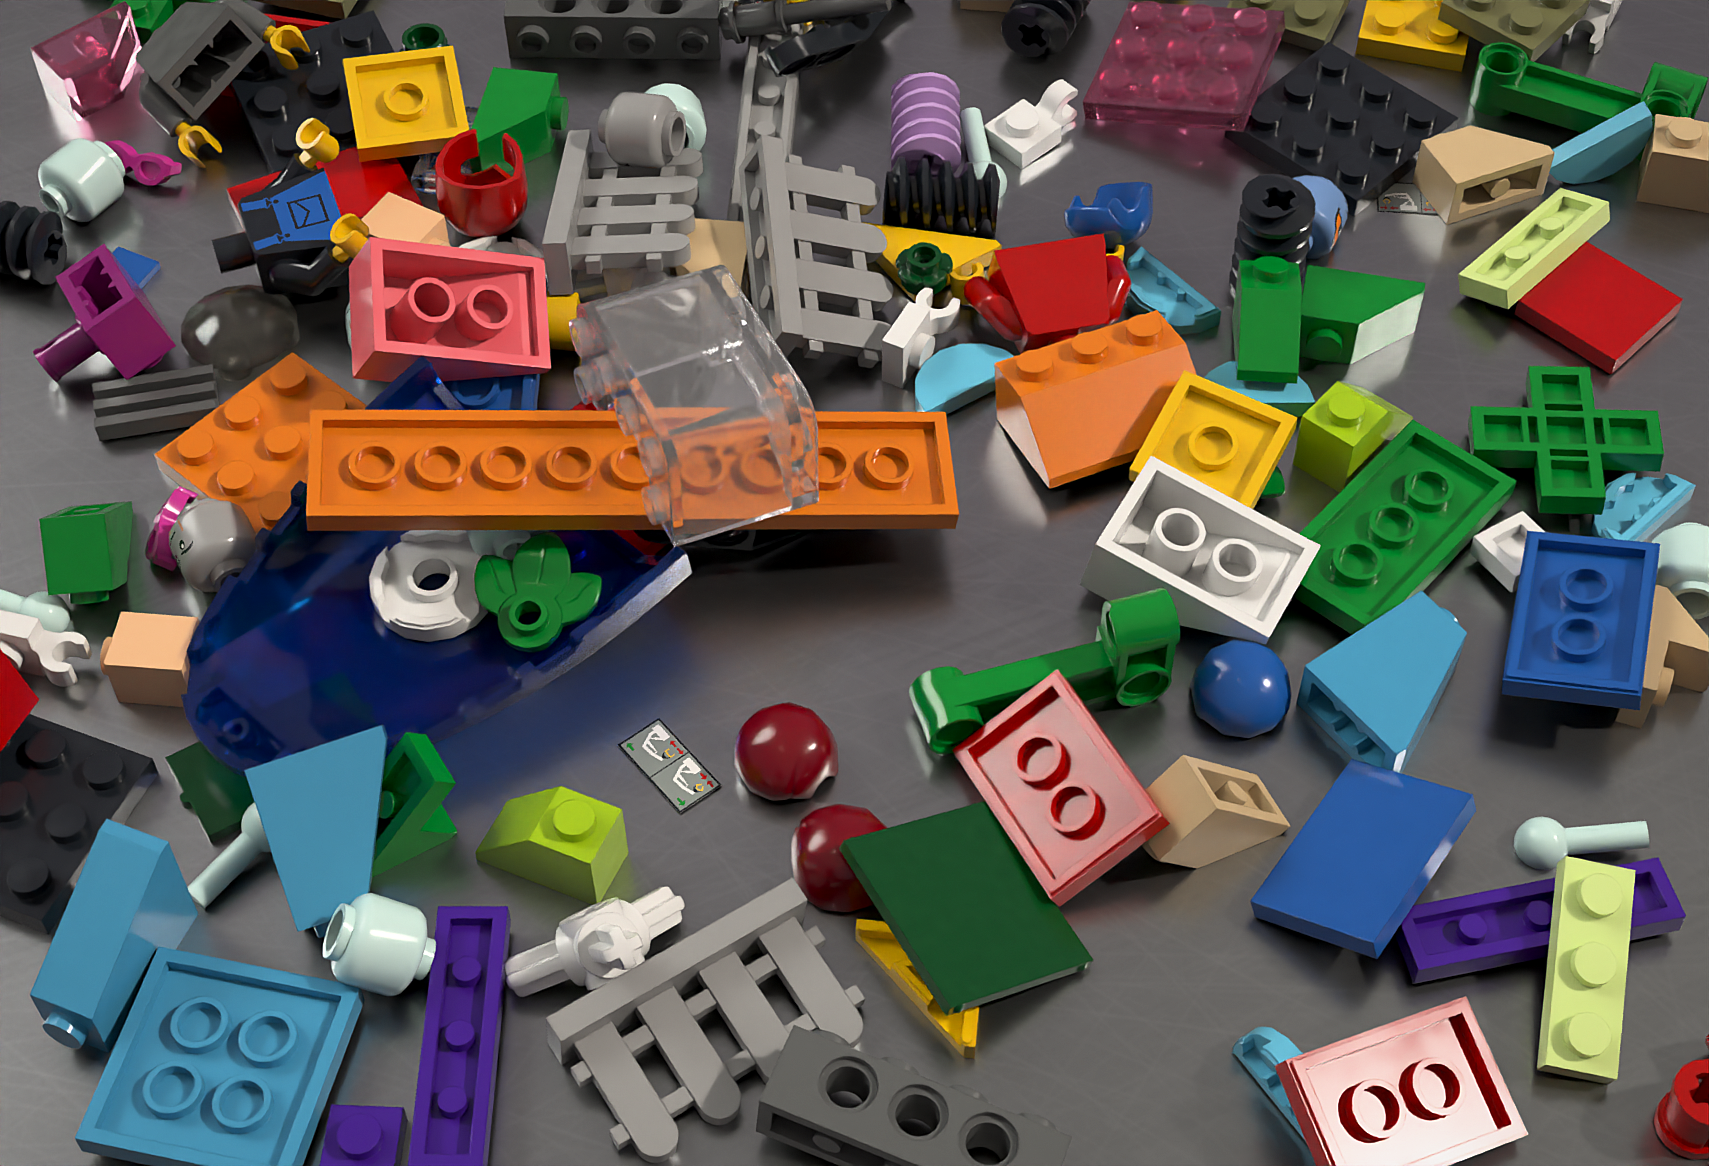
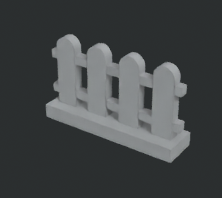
[542,129,703,295]
[739,134,893,368]
[546,877,865,1163]

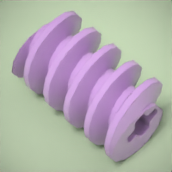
[891,72,961,175]

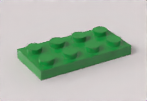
[1293,419,1517,635]

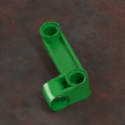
[1469,42,1709,161]
[908,587,1180,755]

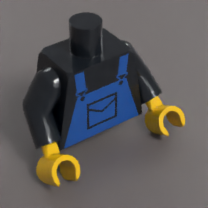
[211,118,369,296]

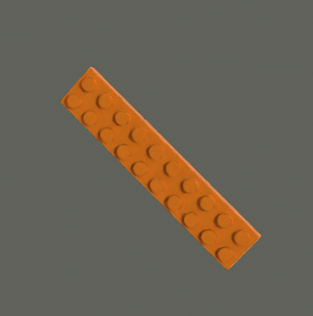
[306,409,959,531]

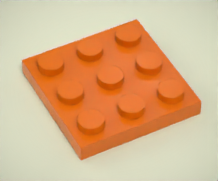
[154,352,373,563]

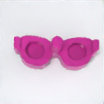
[103,140,182,186]
[145,486,198,571]

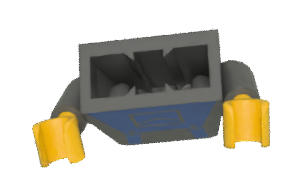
[135,0,310,168]

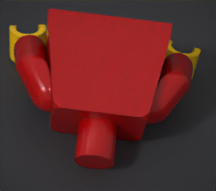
[949,234,1131,354]

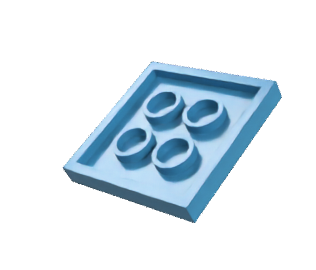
[75,946,365,1166]

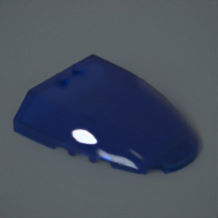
[181,356,692,778]

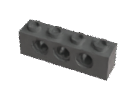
[503,0,723,60]
[756,1025,1072,1166]

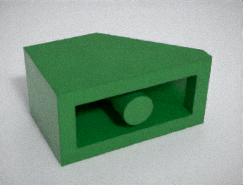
[470,67,569,174]
[1232,256,1302,384]
[1299,265,1425,365]
[39,501,133,604]

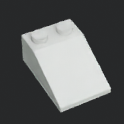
[1080,456,1321,644]

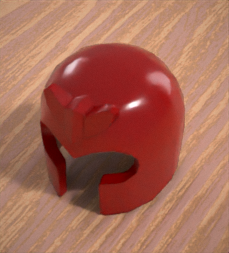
[435,129,528,239]

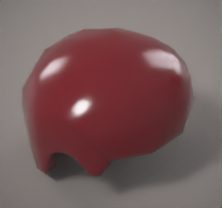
[734,702,838,801]
[791,804,887,912]

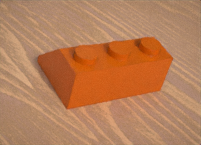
[994,310,1197,489]

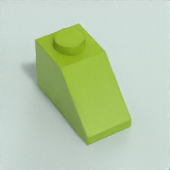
[1292,381,1413,493]
[475,786,629,905]

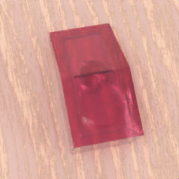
[30,1,142,122]

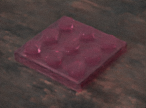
[1083,1,1286,132]

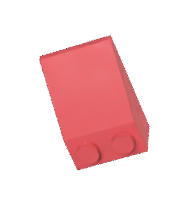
[349,237,551,384]

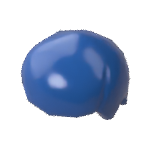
[1064,182,1153,249]
[1189,640,1292,739]

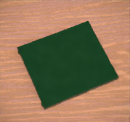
[839,801,1094,1016]

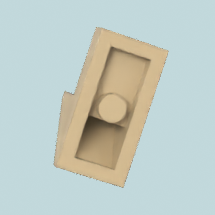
[1615,585,1709,729]

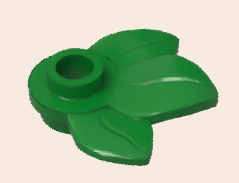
[474,531,602,653]

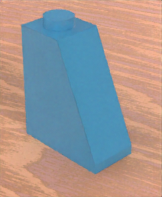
[1296,590,1467,773]
[244,725,388,938]
[30,819,199,1053]

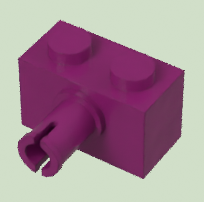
[33,244,176,382]

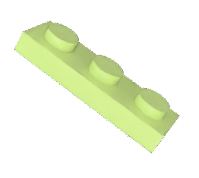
[1458,188,1610,309]
[1537,856,1636,1084]

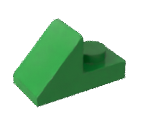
[372,732,457,878]

